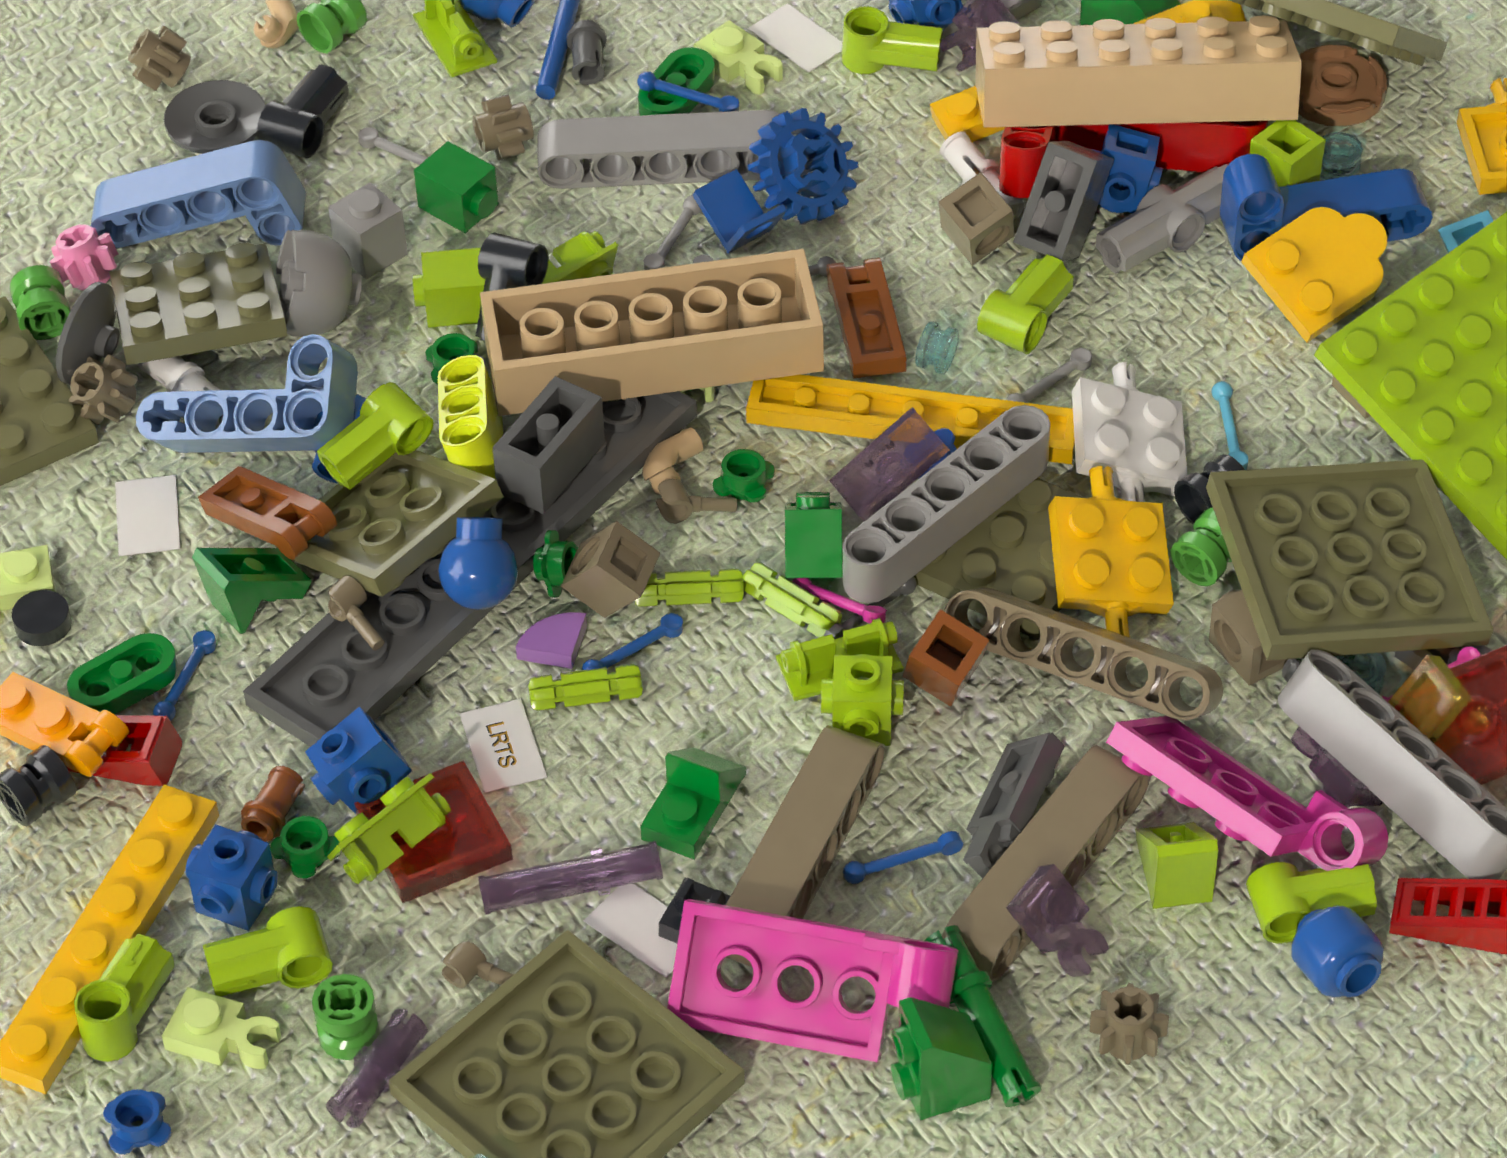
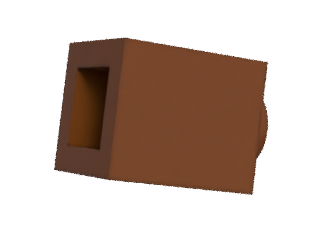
[902,609,989,707]

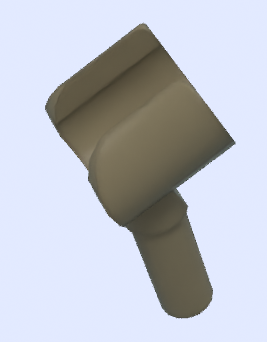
[656,479,737,524]
[328,576,384,651]
[442,941,514,989]

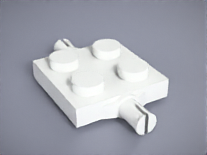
[1072,362,1187,502]

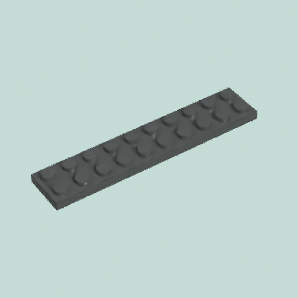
[243,391,697,747]

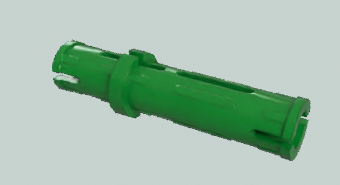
[924,925,1042,1107]

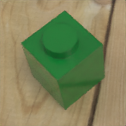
[414,141,499,233]

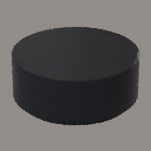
[12,590,72,646]

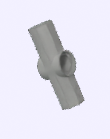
[1096,164,1228,274]

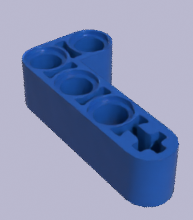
[1220,154,1432,261]

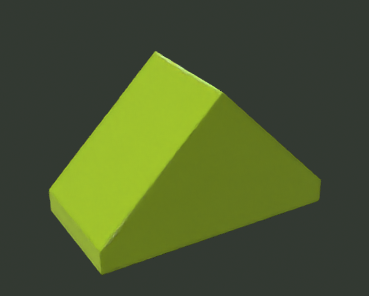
[1135,822,1218,909]

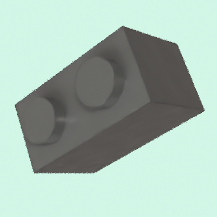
[1013,140,1114,261]
[492,376,605,514]

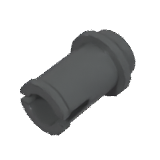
[567,20,607,85]

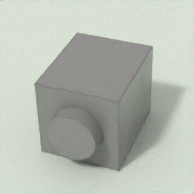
[328,182,408,279]

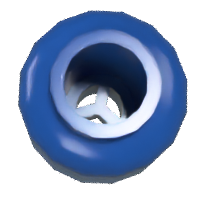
[1291,906,1384,998]

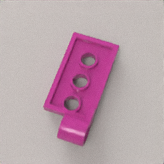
[1106,716,1388,871]
[667,899,958,1062]

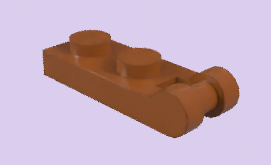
[826,257,906,379]
[198,466,337,560]

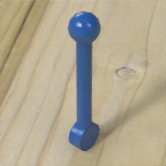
[637,71,740,112]
[582,613,683,670]
[153,630,216,721]
[843,831,964,884]

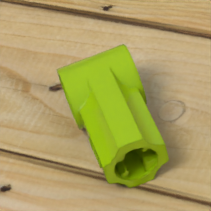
[841,6,943,74]
[977,254,1074,354]
[317,382,434,490]
[1246,862,1377,944]
[203,906,333,996]
[74,933,175,1062]

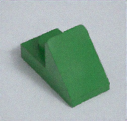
[192,548,312,634]
[640,747,746,860]

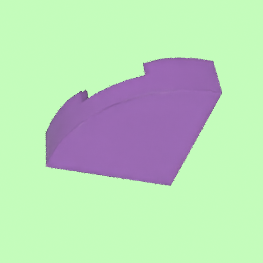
[516,612,587,669]

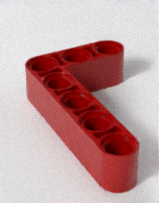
[999,121,1268,198]

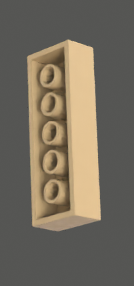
[976,15,1302,127]
[480,249,824,416]

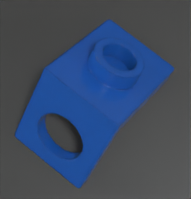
[692,169,787,254]

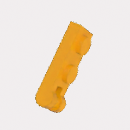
[0,672,129,777]

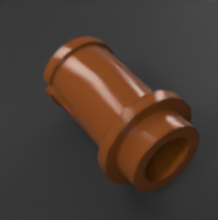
[241,766,305,842]

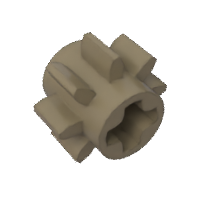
[128,26,191,91]
[472,94,534,160]
[69,354,138,425]
[1089,983,1169,1065]

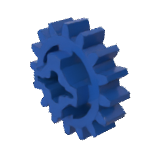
[748,108,858,224]

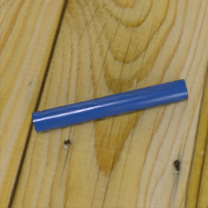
[535,0,580,100]

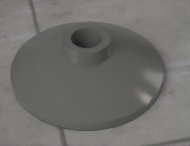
[164,80,266,154]
[56,281,120,385]

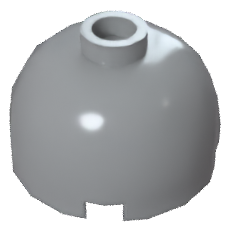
[276,229,362,337]

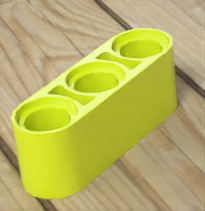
[438,355,503,479]

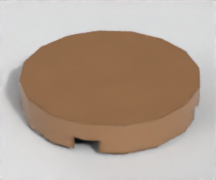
[1298,45,1387,127]

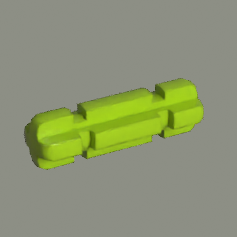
[743,563,842,638]
[634,569,744,607]
[528,664,643,711]

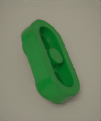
[638,47,715,116]
[67,633,178,715]

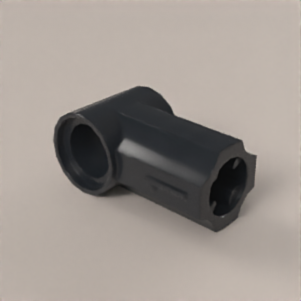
[257,64,349,159]
[475,232,549,341]

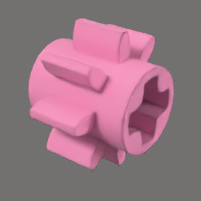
[49,225,118,291]

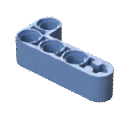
[91,140,306,248]
[136,334,358,453]

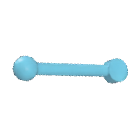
[1211,381,1248,470]

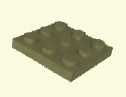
[109,243,288,366]
[275,450,503,597]
[914,478,1083,640]

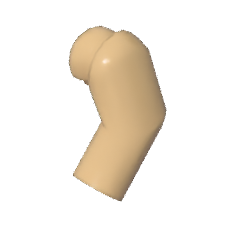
[254,0,298,49]
[642,427,703,495]

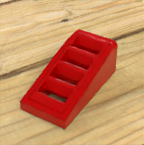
[67,715,182,786]
[1389,878,1507,955]

